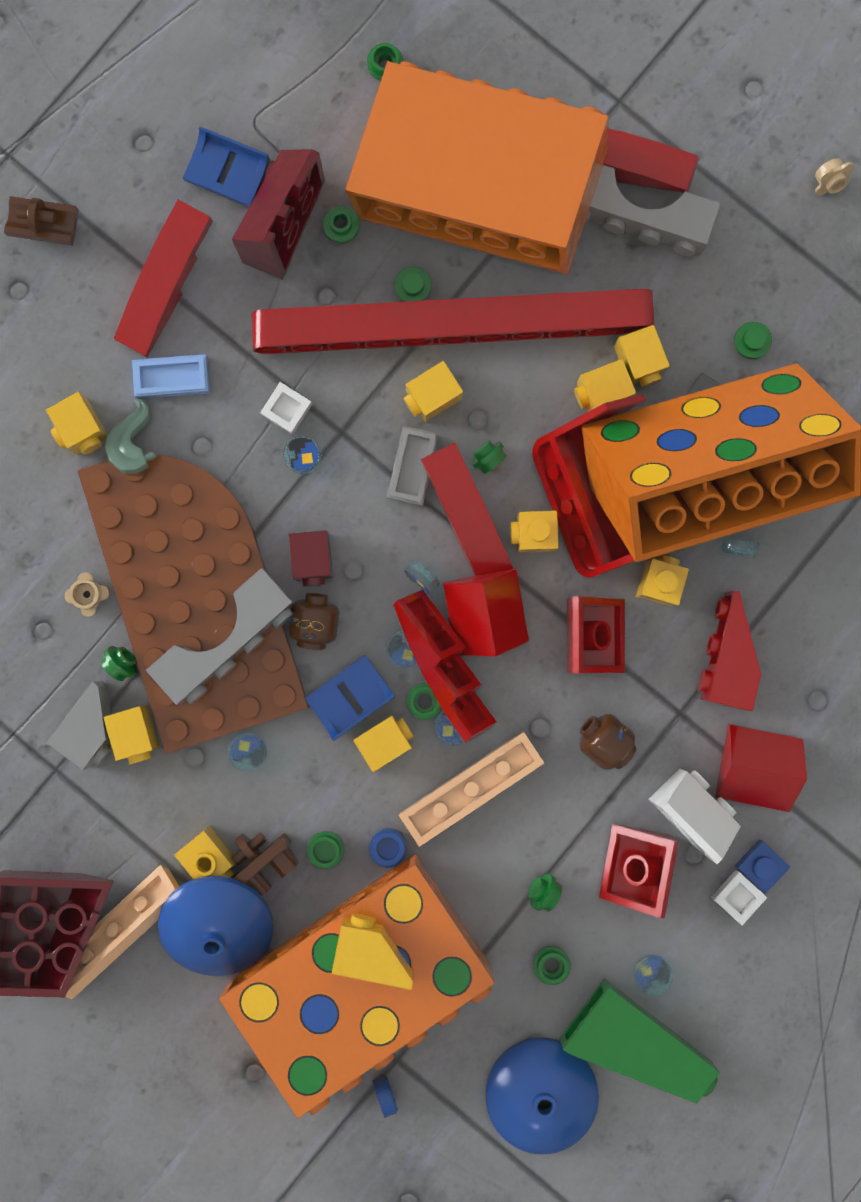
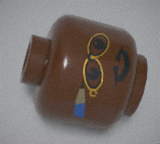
[289,593,339,650]
[580,714,636,770]

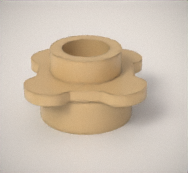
[815,158,854,196]
[65,572,110,617]

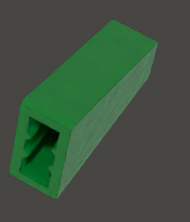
[559,978,720,1104]

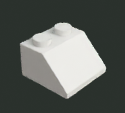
[648,768,741,864]

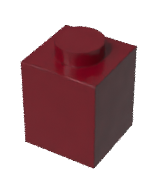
[289,530,333,587]

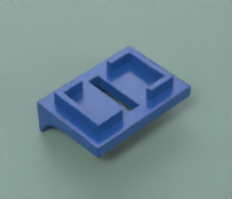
[183,126,271,207]
[305,655,395,741]

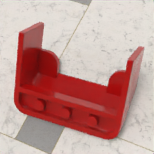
[532,394,646,578]

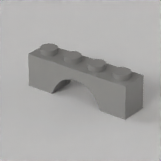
[585,165,721,257]
[146,568,295,705]

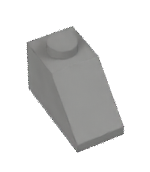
[46,681,112,770]

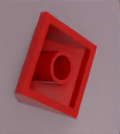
[443,568,529,657]
[567,596,625,673]
[715,724,807,812]
[599,824,678,918]

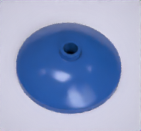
[158,876,273,976]
[486,1037,599,1154]

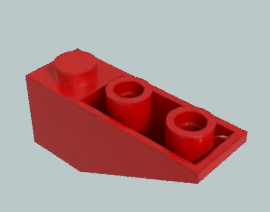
[698,590,761,712]

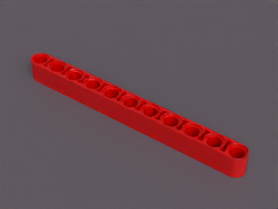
[251,289,655,354]

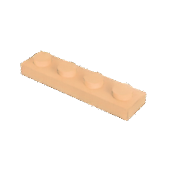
[398,731,544,847]
[65,865,179,999]

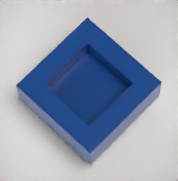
[734,839,790,894]

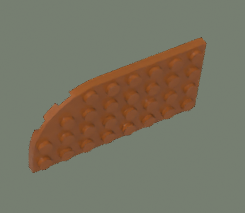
[78,454,309,754]

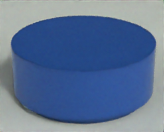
[369,828,407,868]
[372,1075,398,1118]

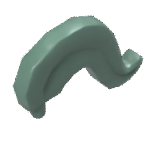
[105,398,156,474]

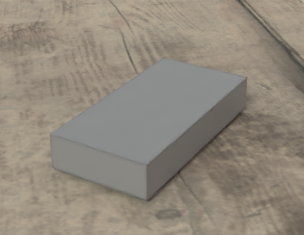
[387,426,439,507]

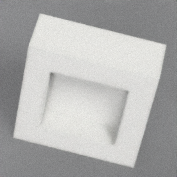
[260,382,313,435]
[711,870,767,926]

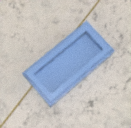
[132,354,210,399]

